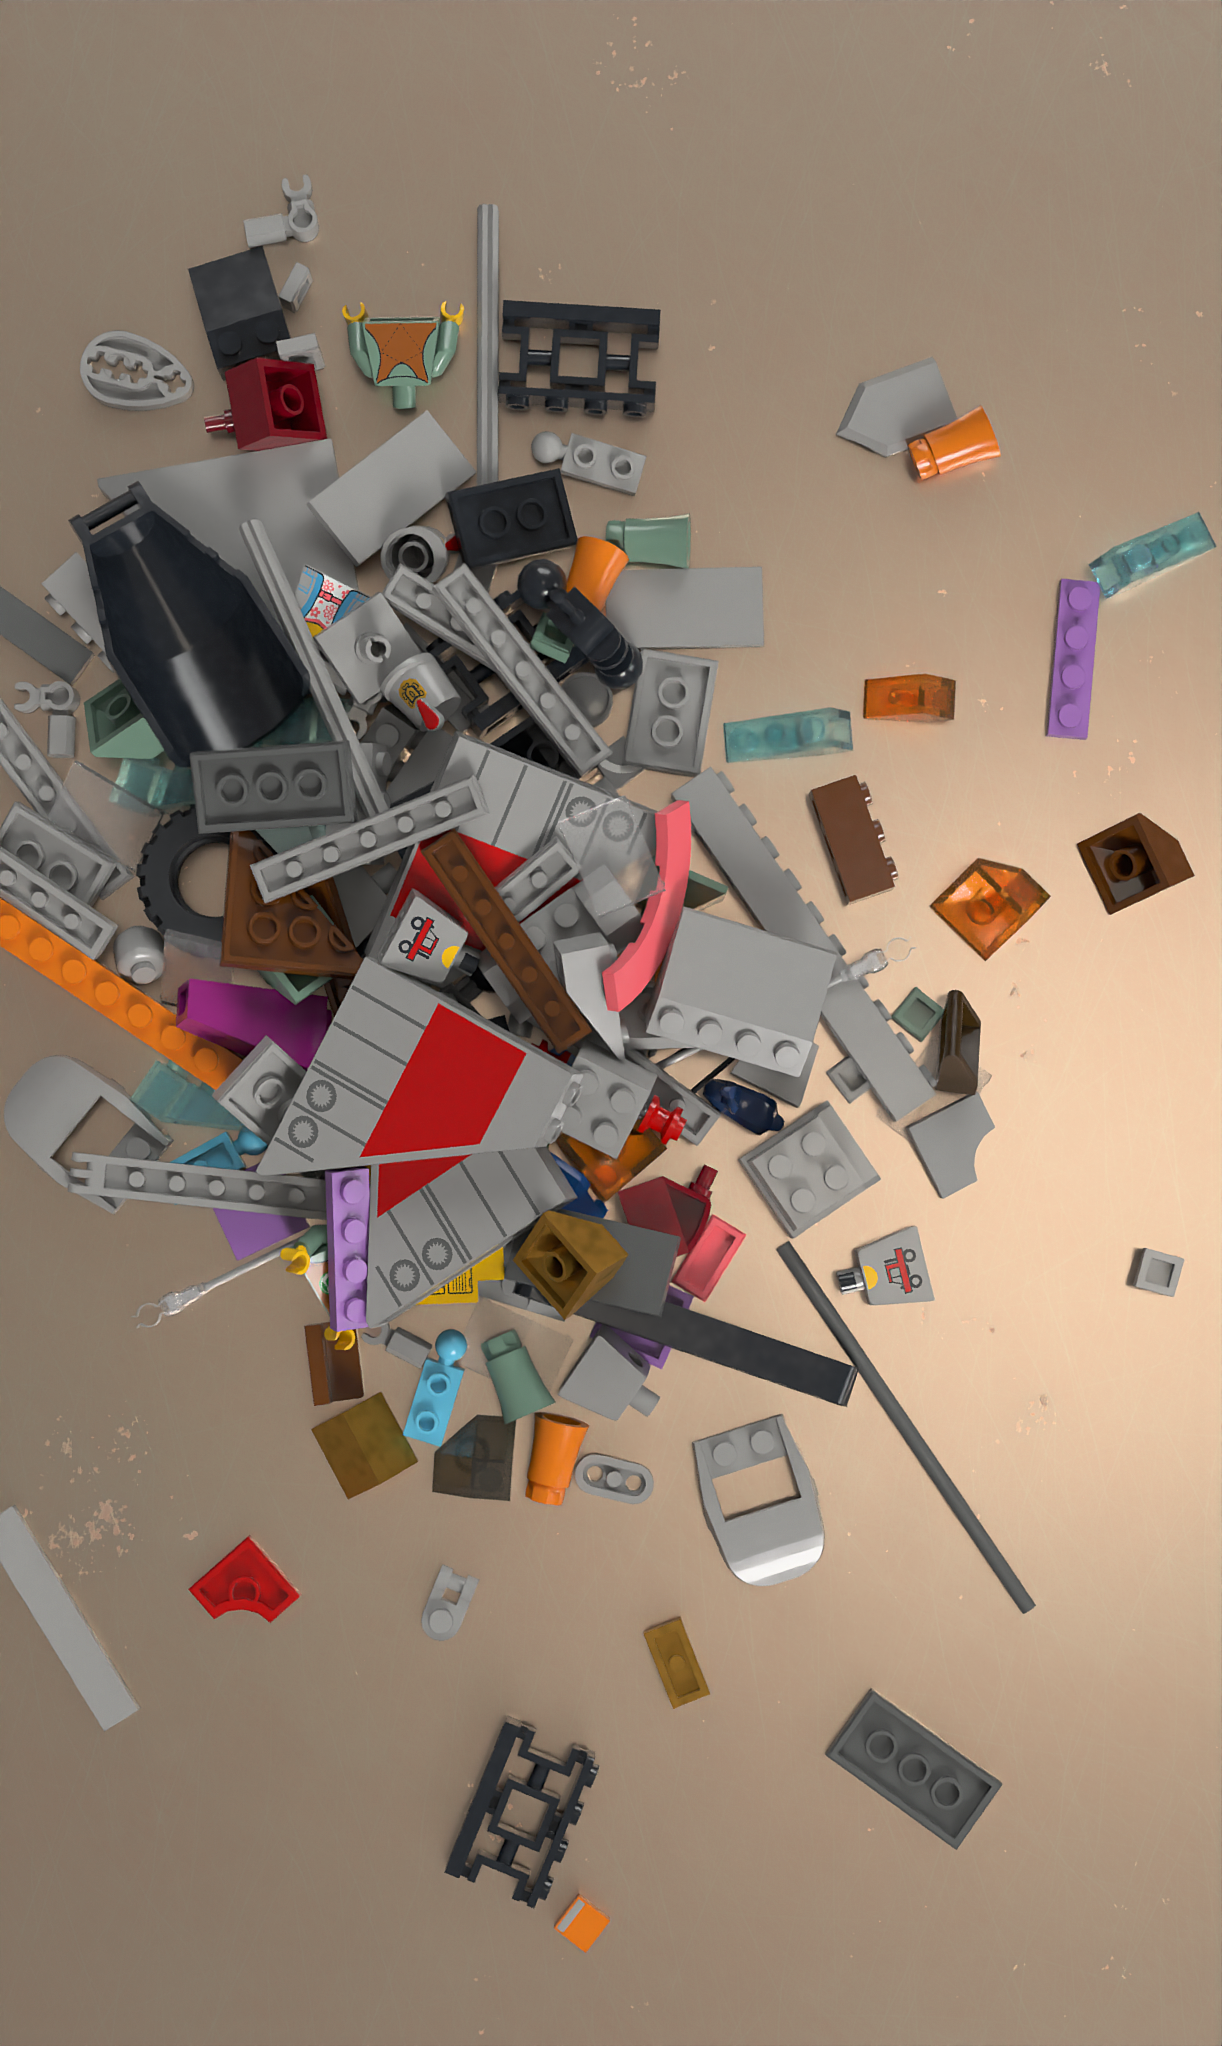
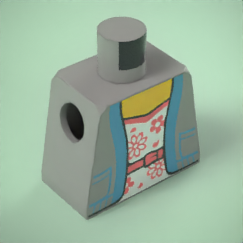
[294,564,371,652]

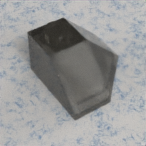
[432,1414,517,1501]

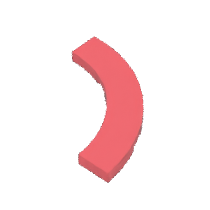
[602,800,691,1012]

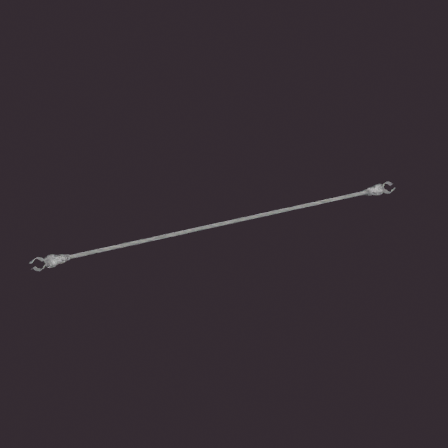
[131,936,916,1328]

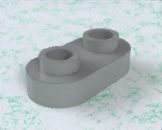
[575,1453,654,1504]

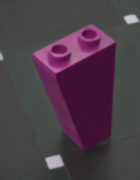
[176,978,332,1072]

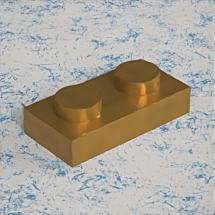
[643,1617,710,1709]

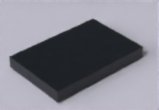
[445,468,578,570]

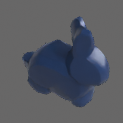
[703,1079,785,1136]

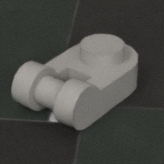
[421,1565,479,1641]

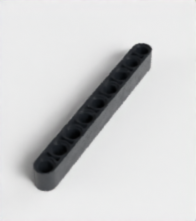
[512,1282,859,1407]

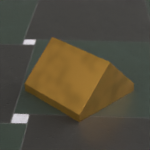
[311,1391,419,1499]

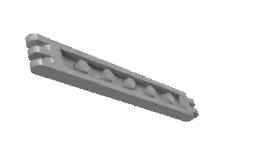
[68,1152,327,1220]

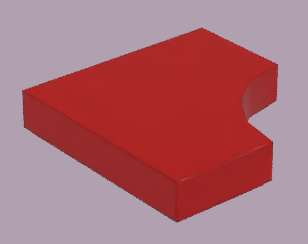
[188,1535,302,1623]

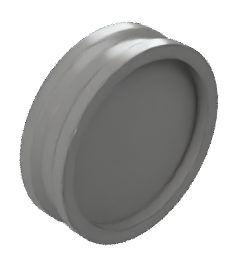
[561,672,613,728]

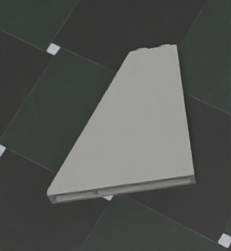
[97,438,359,694]

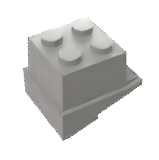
[738,1100,881,1239]

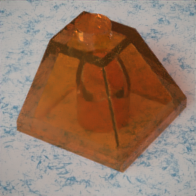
[930,858,1051,961]
[555,1118,667,1203]

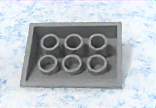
[644,906,837,1077]

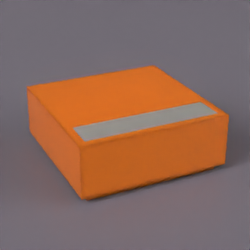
[554,1893,610,1953]

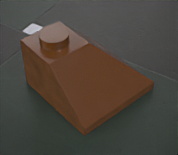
[1077,813,1195,915]

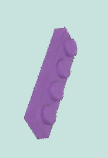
[1046,579,1101,740]
[325,1166,370,1332]

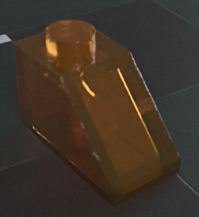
[863,673,956,722]

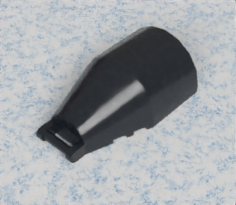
[68,481,311,768]

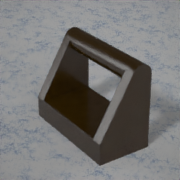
[935,990,981,1095]

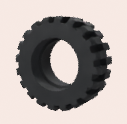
[136,804,278,957]

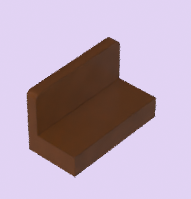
[304,1322,364,1406]

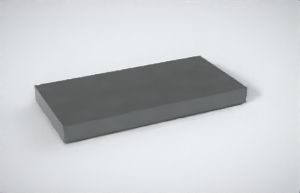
[190,740,358,834]
[504,1209,681,1317]
[825,1688,1003,1850]

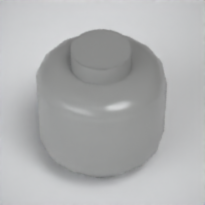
[113,925,168,985]

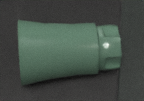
[606,513,691,569]
[480,1329,556,1424]

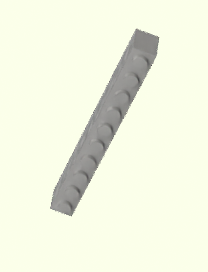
[671,767,936,1122]

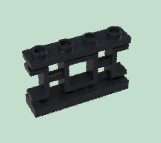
[497,300,661,417]
[426,590,590,740]
[444,1715,600,1909]

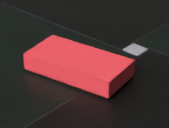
[671,1214,746,1302]

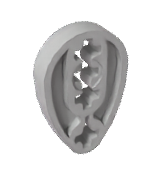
[80,330,194,411]

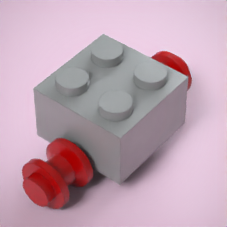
[531,1039,687,1159]

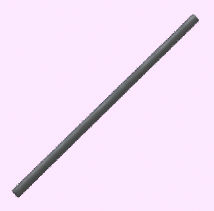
[776,1241,1036,1614]

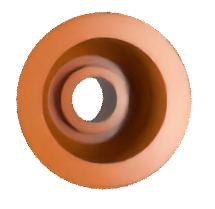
[907,405,1001,480]
[566,536,629,612]
[525,1412,589,1506]

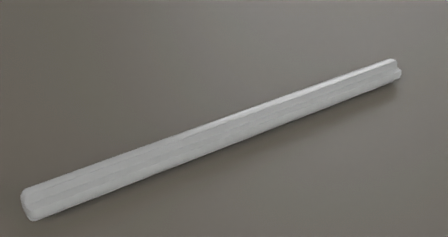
[477,204,499,486]
[239,518,388,818]

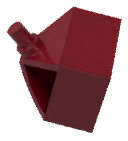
[204,358,327,451]
[617,1164,718,1257]

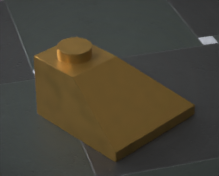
[513,1210,629,1320]

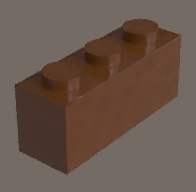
[809,775,899,906]

